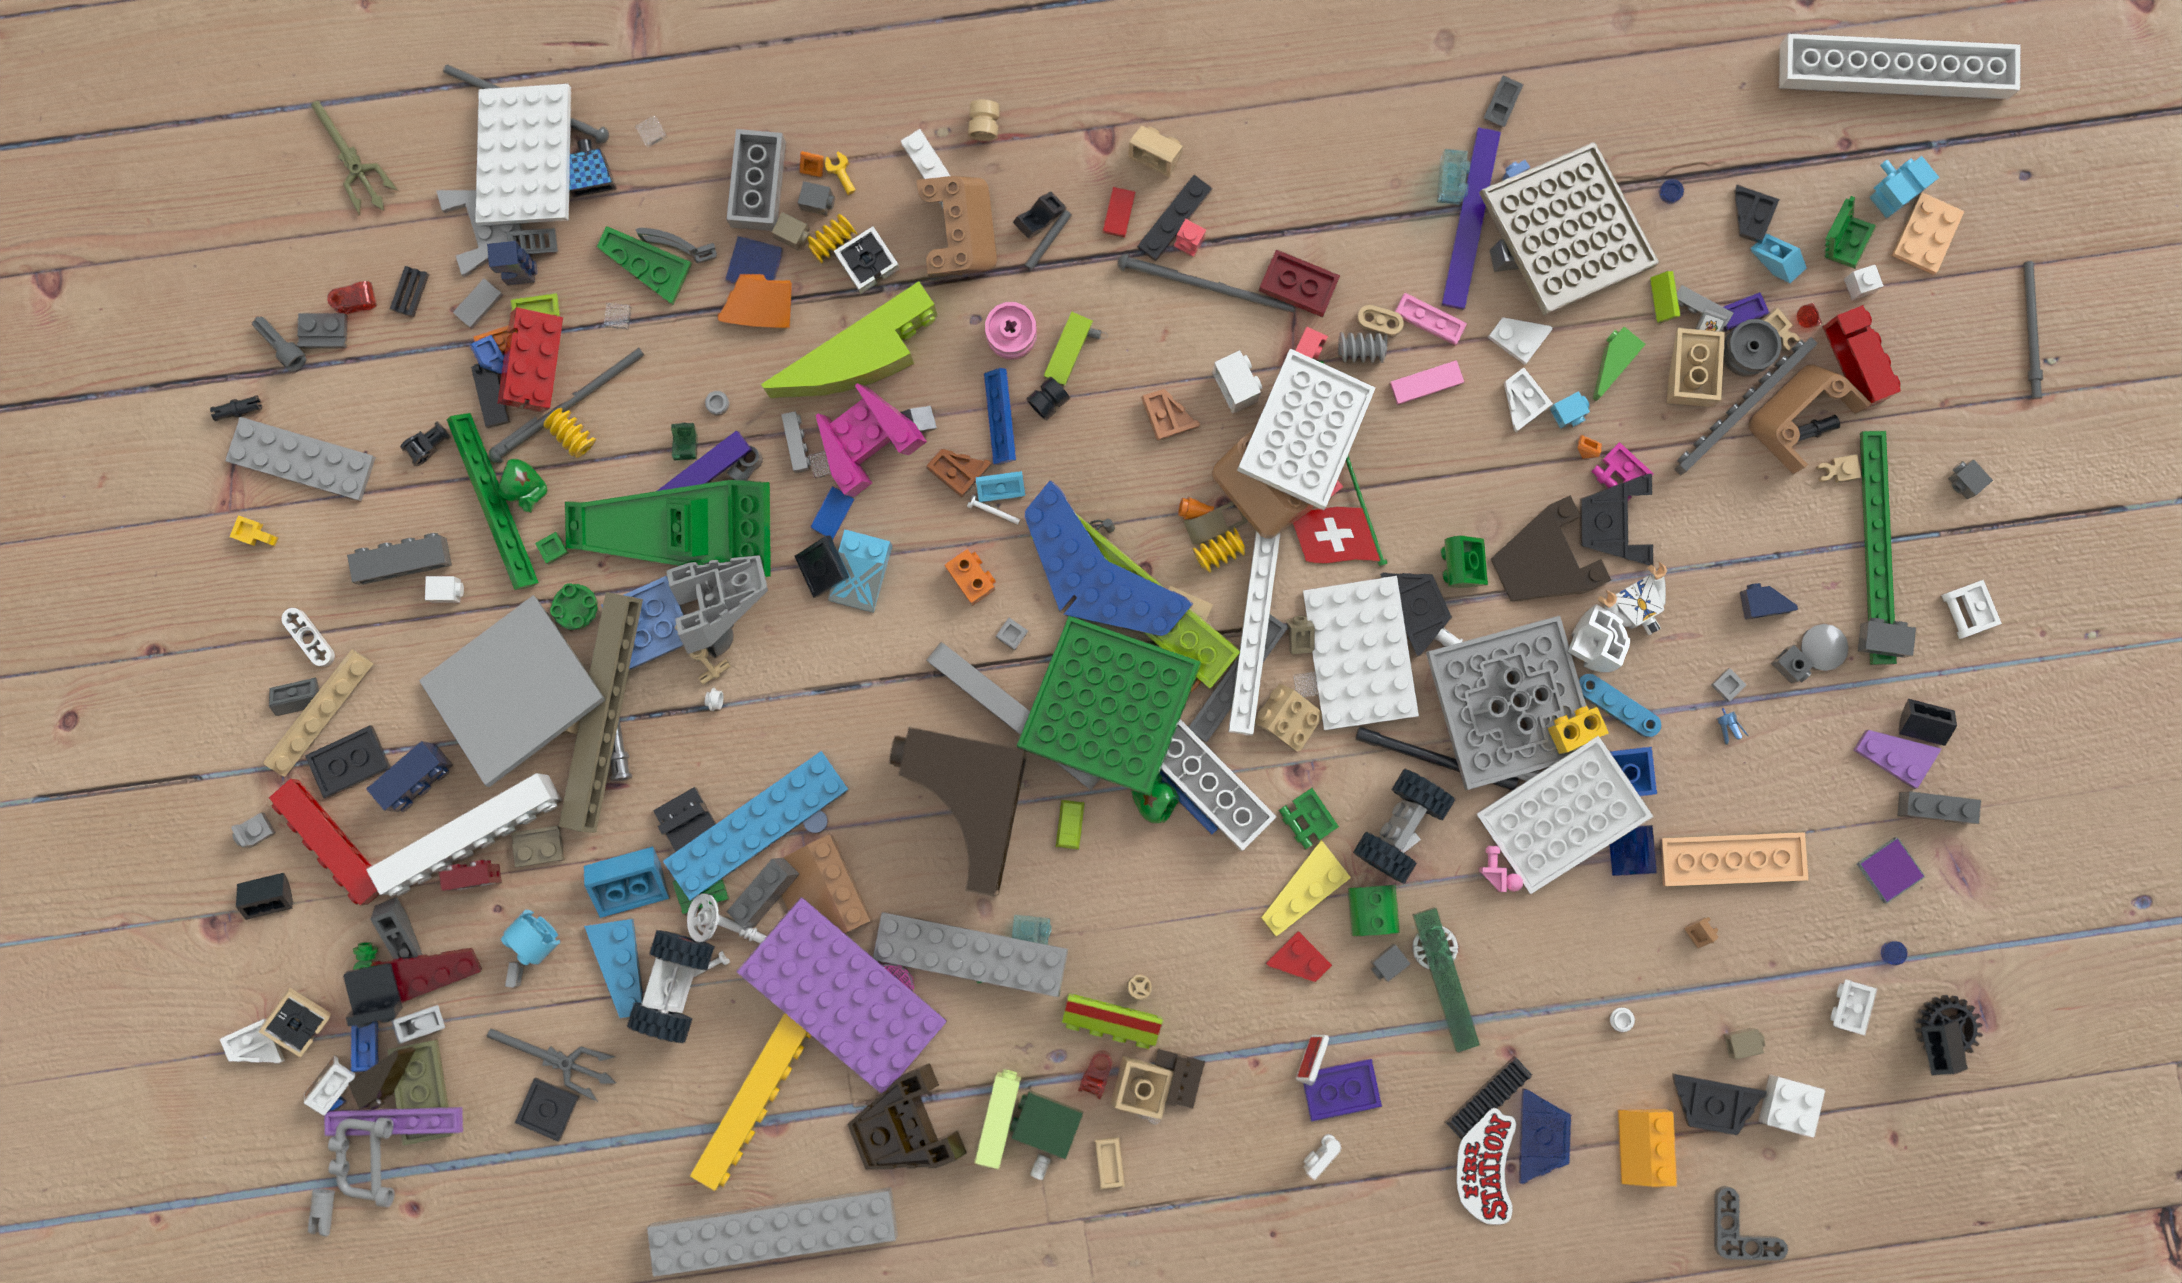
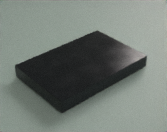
[305,725,391,799]

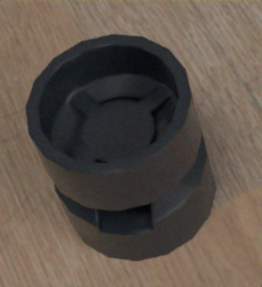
[1026,377,1070,421]

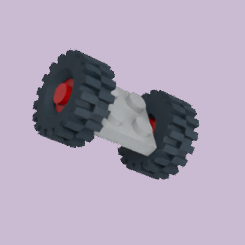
[1353,768,1456,884]

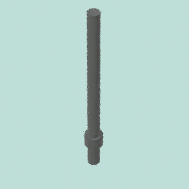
[2024,261,2043,399]

